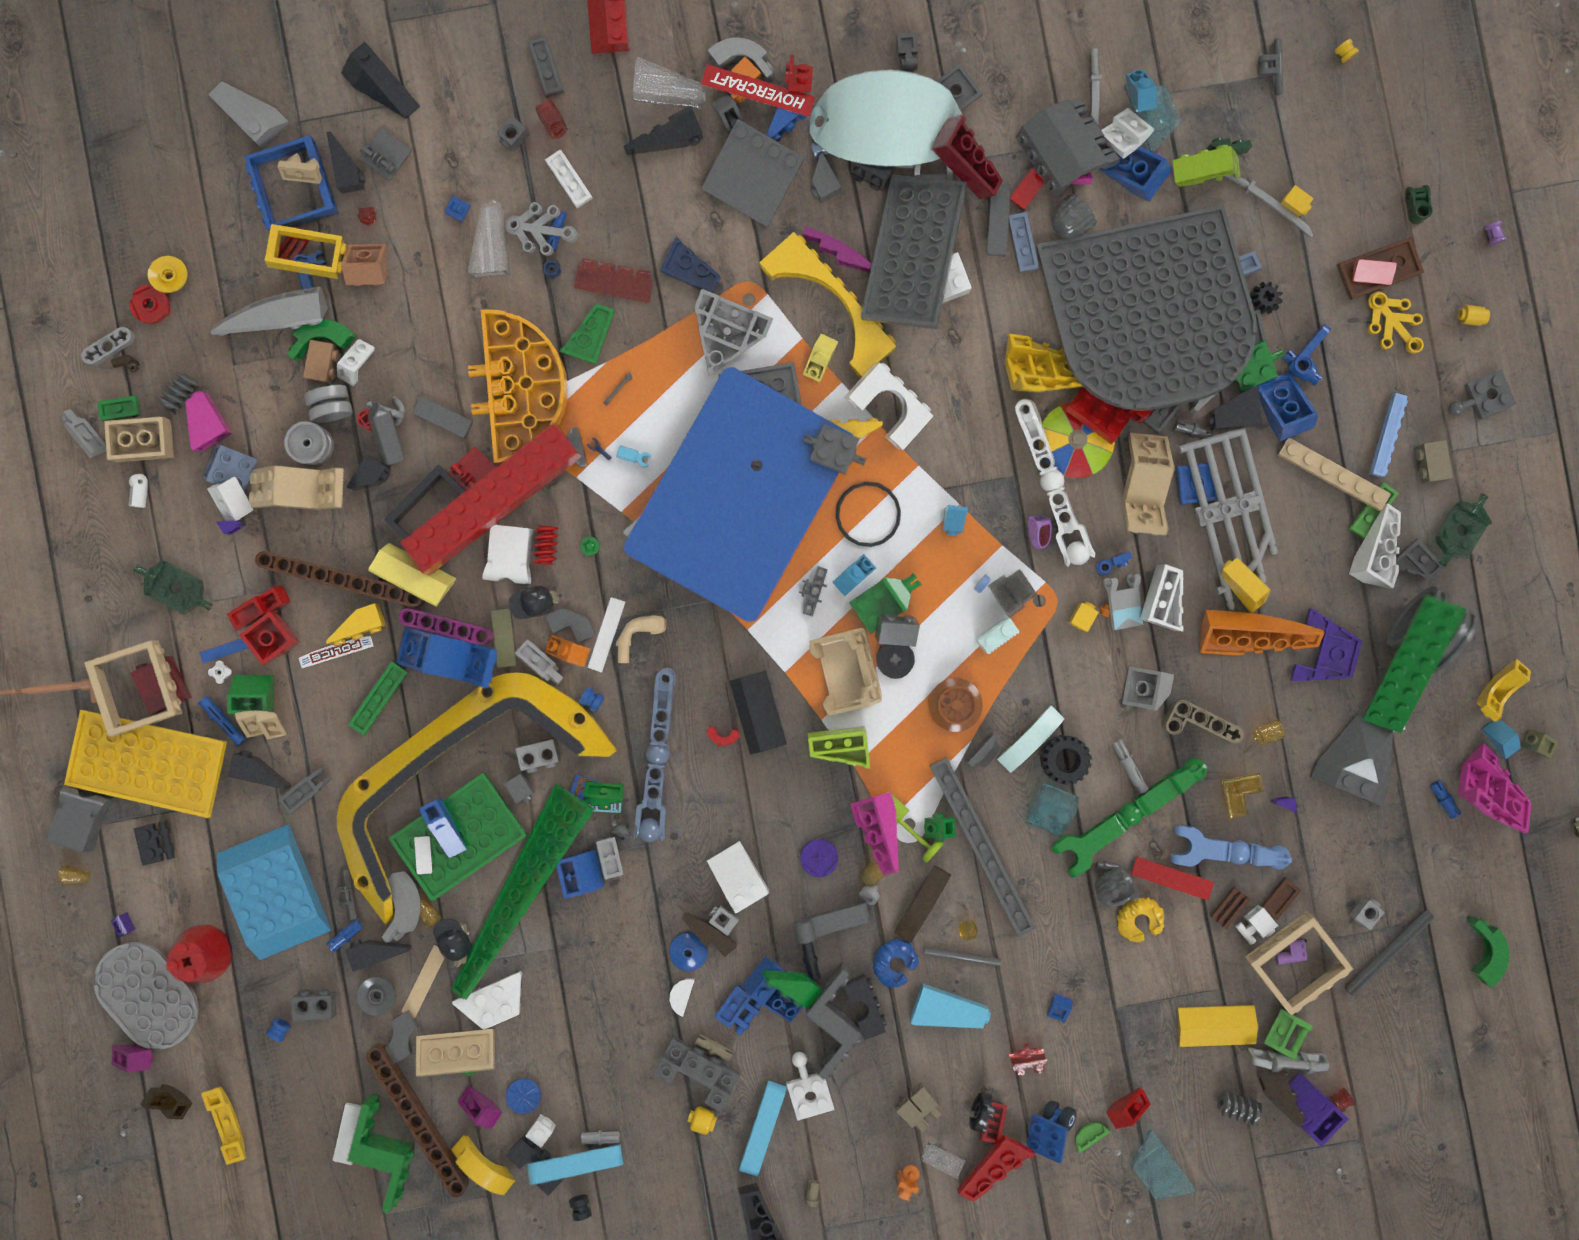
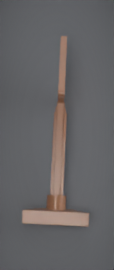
[0,678,97,703]

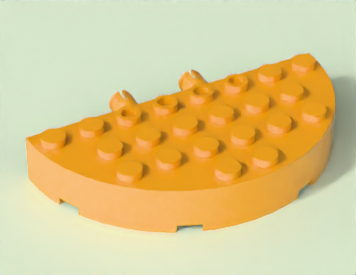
[468,309,568,466]

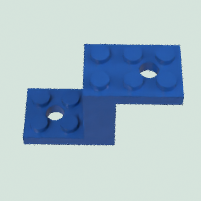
[396,626,497,688]

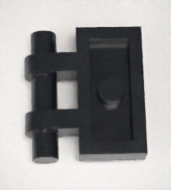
[133,821,175,866]

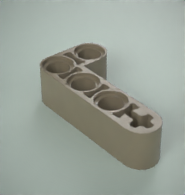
[1162,700,1244,743]

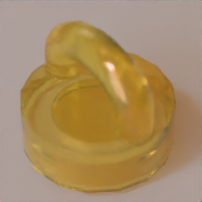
[959,920,977,941]

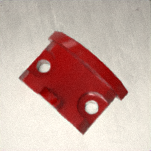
[706,726,740,748]

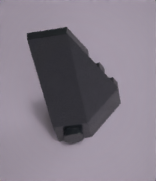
[341,41,420,119]
[623,106,703,155]

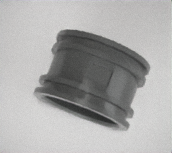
[1386,586,1478,674]

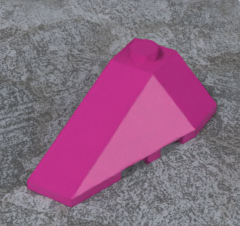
[850,792,899,875]

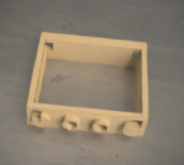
[84,640,183,737]
[1245,911,1353,1015]

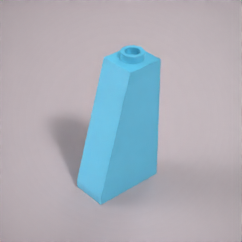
[909,983,991,1028]

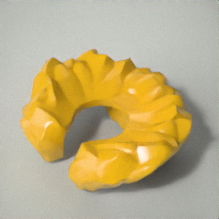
[1117,897,1165,942]

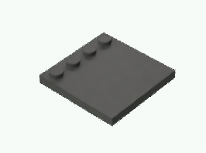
[701,119,805,227]

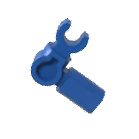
[293,250,326,290]

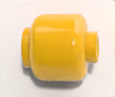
[687,1106,717,1135]

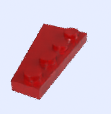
[957,1134,1035,1202]

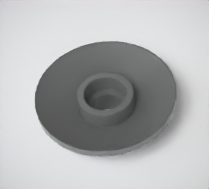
[357,977,396,1016]

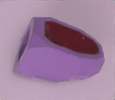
[1027,515,1052,549]

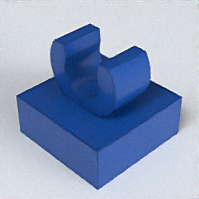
[444,196,471,222]

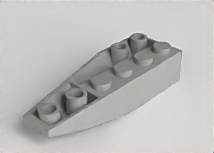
[210,286,328,336]

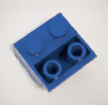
[557,849,605,899]

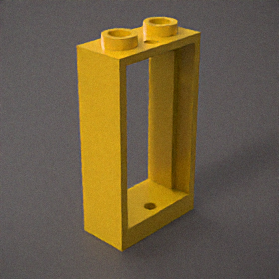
[265,224,347,279]

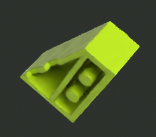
[1172,145,1241,187]
[808,726,870,769]

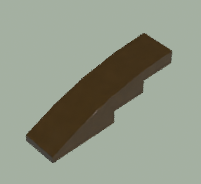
[895,865,951,943]

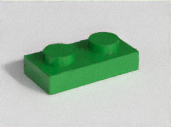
[97,396,141,421]

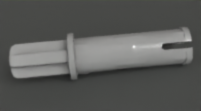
[1113,739,1149,794]

